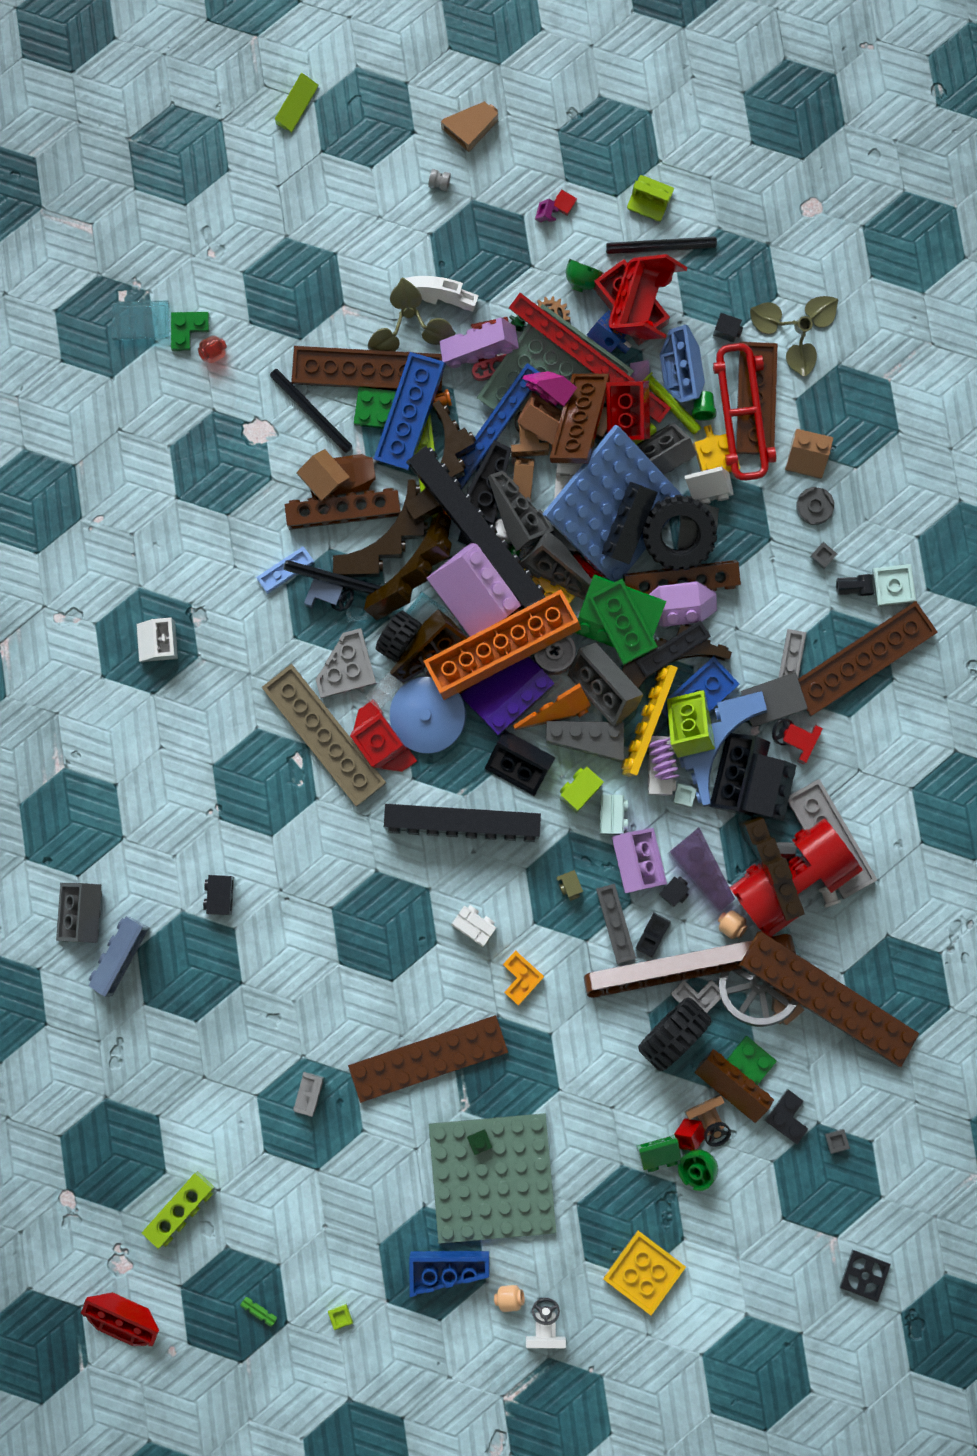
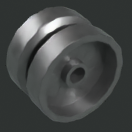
[533,636,576,675]

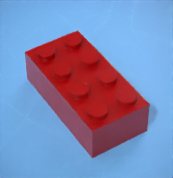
[594,259,670,346]

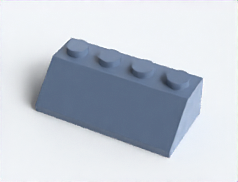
[88,916,150,997]

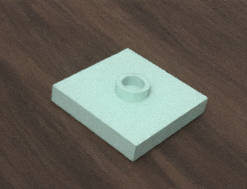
[872,564,916,607]

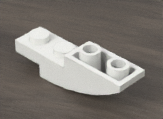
[405,276,478,312]

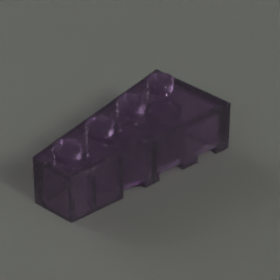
[668,827,735,912]

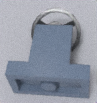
[304,568,354,612]

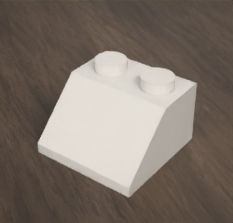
[685,467,734,504]

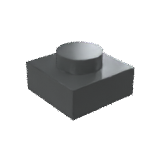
[810,542,837,569]
[824,1129,850,1154]

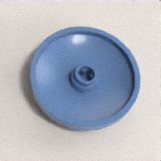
[390,677,466,753]

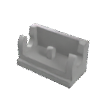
[293,1072,325,1117]

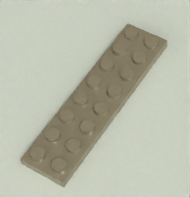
[262,664,386,807]

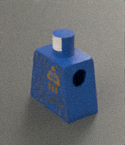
[587,310,632,354]

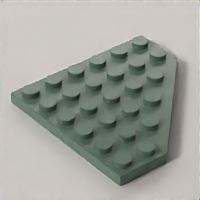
[477,304,634,419]

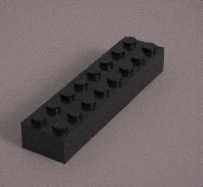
[383,804,541,842]

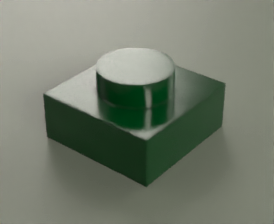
[467,1129,493,1155]

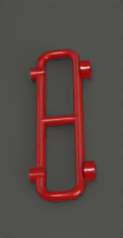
[713,343,776,481]

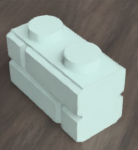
[600,795,628,835]

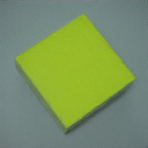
[328,1304,353,1330]

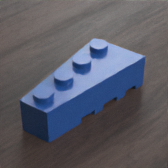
[409,1251,490,1297]

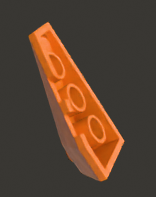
[513,683,591,731]

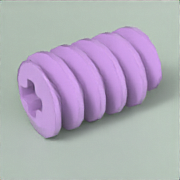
[648,738,679,780]

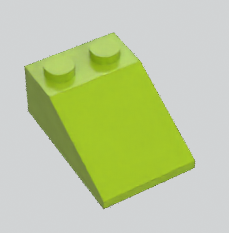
[667,690,715,758]

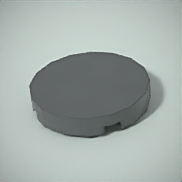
[796,487,834,525]

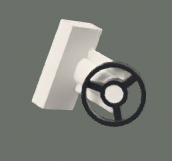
[526,1298,566,1348]

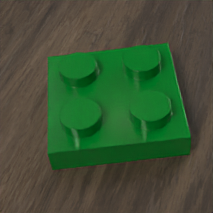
[354,387,396,429]
[726,1035,777,1085]

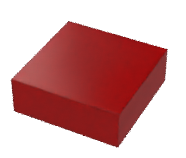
[554,189,577,216]

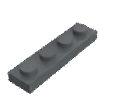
[596,884,636,964]

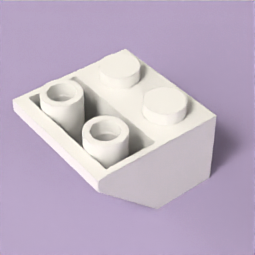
[137,618,178,662]

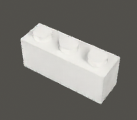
[648,736,676,796]

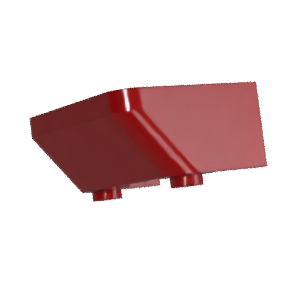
[609,254,688,340]

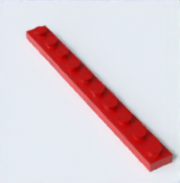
[508,293,671,423]

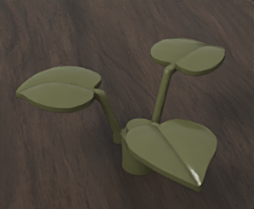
[368,277,456,351]
[750,296,838,377]

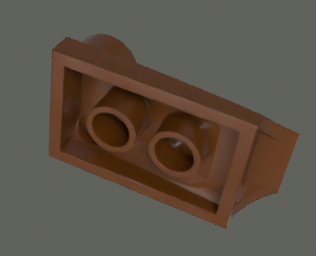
[311,454,376,497]

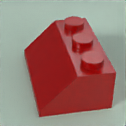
[606,381,650,440]

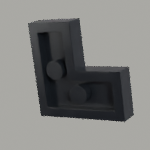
[764,1089,808,1145]

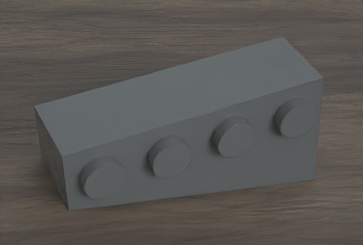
[546,721,624,763]

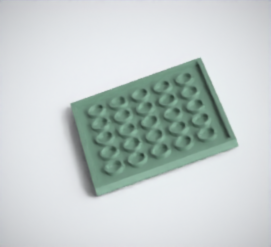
[429,1113,556,1244]

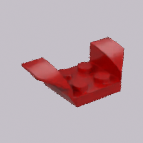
[350,699,417,772]

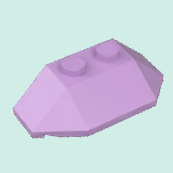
[649,581,717,627]

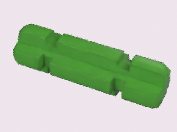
[240,1297,277,1327]

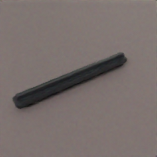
[606,236,717,254]
[270,369,352,453]
[284,560,382,594]

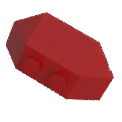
[81,1292,159,1346]

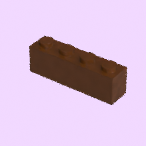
[694,1049,774,1123]

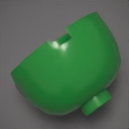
[565,259,604,292]
[678,1150,719,1191]

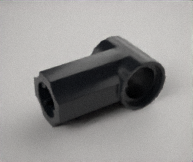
[836,574,875,596]

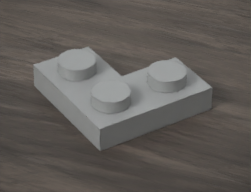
[670,980,721,1013]

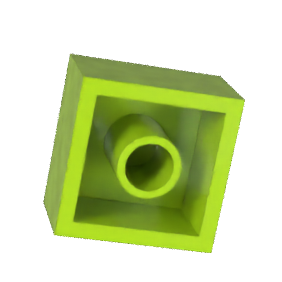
[560,766,604,814]

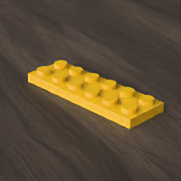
[621,665,678,777]

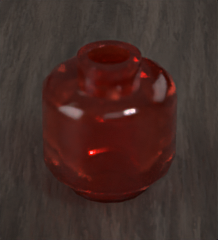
[198,335,227,363]

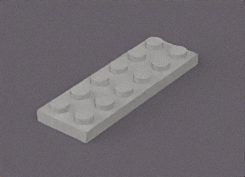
[788,779,877,899]

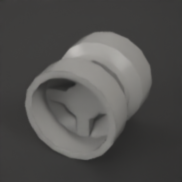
[428,169,451,192]

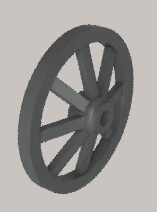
[719,969,798,1027]

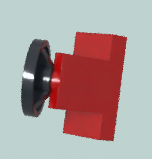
[772,718,823,764]

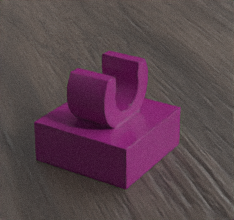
[535,199,559,222]

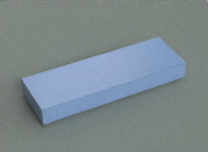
[256,546,315,594]

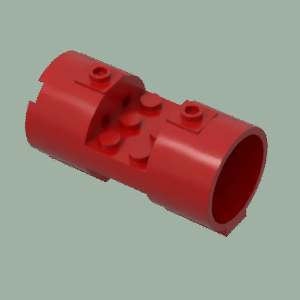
[729,818,863,937]

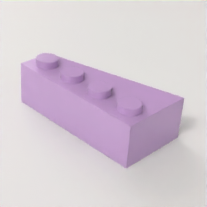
[440,317,519,368]

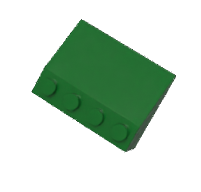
[575,575,666,658]

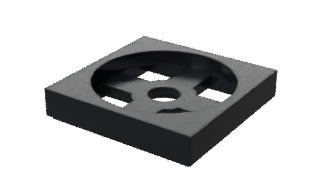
[839,1249,891,1302]

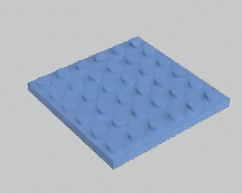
[542,425,683,582]

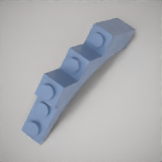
[679,691,767,807]

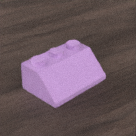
[612,828,667,893]

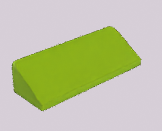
[275,73,319,132]

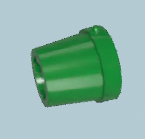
[692,391,716,421]

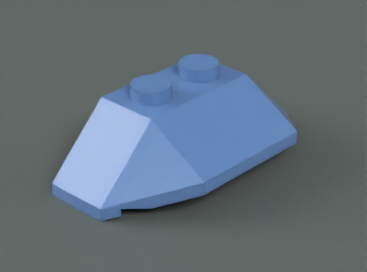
[660,325,705,403]

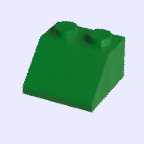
[636,1135,681,1172]

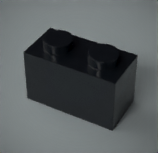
[203,875,234,915]

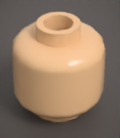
[718,910,748,939]
[494,1285,525,1312]

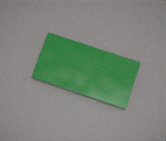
[588,579,658,665]

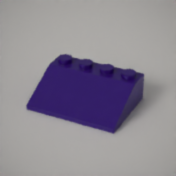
[461,657,555,737]

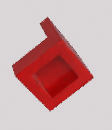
[674,1118,705,1151]

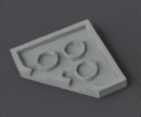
[315,628,376,699]

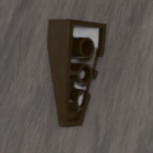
[390,609,468,683]

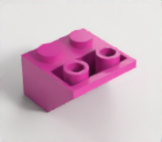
[522,371,577,406]

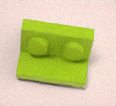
[627,175,674,222]

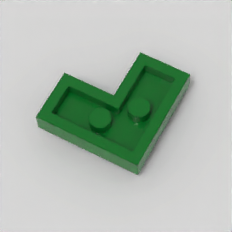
[171,312,209,351]

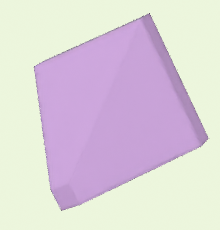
[630,360,649,381]

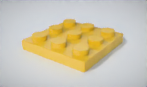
[603,1230,686,1315]

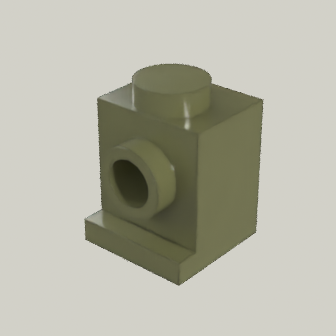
[556,870,583,901]

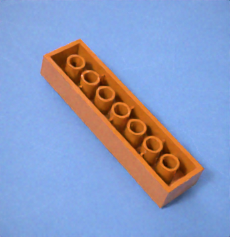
[424,590,581,700]

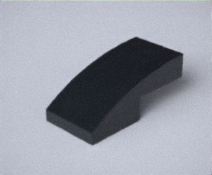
[635,912,671,957]

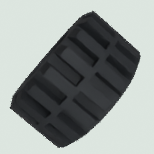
[375,610,422,663]

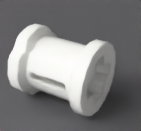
[818,887,841,908]

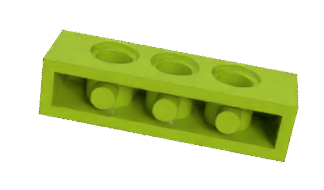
[141,1171,214,1249]

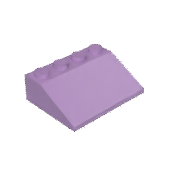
[426,543,521,637]

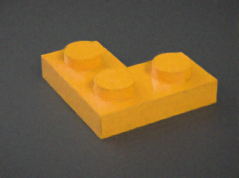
[503,950,544,1006]

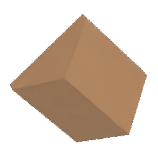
[296,449,350,502]

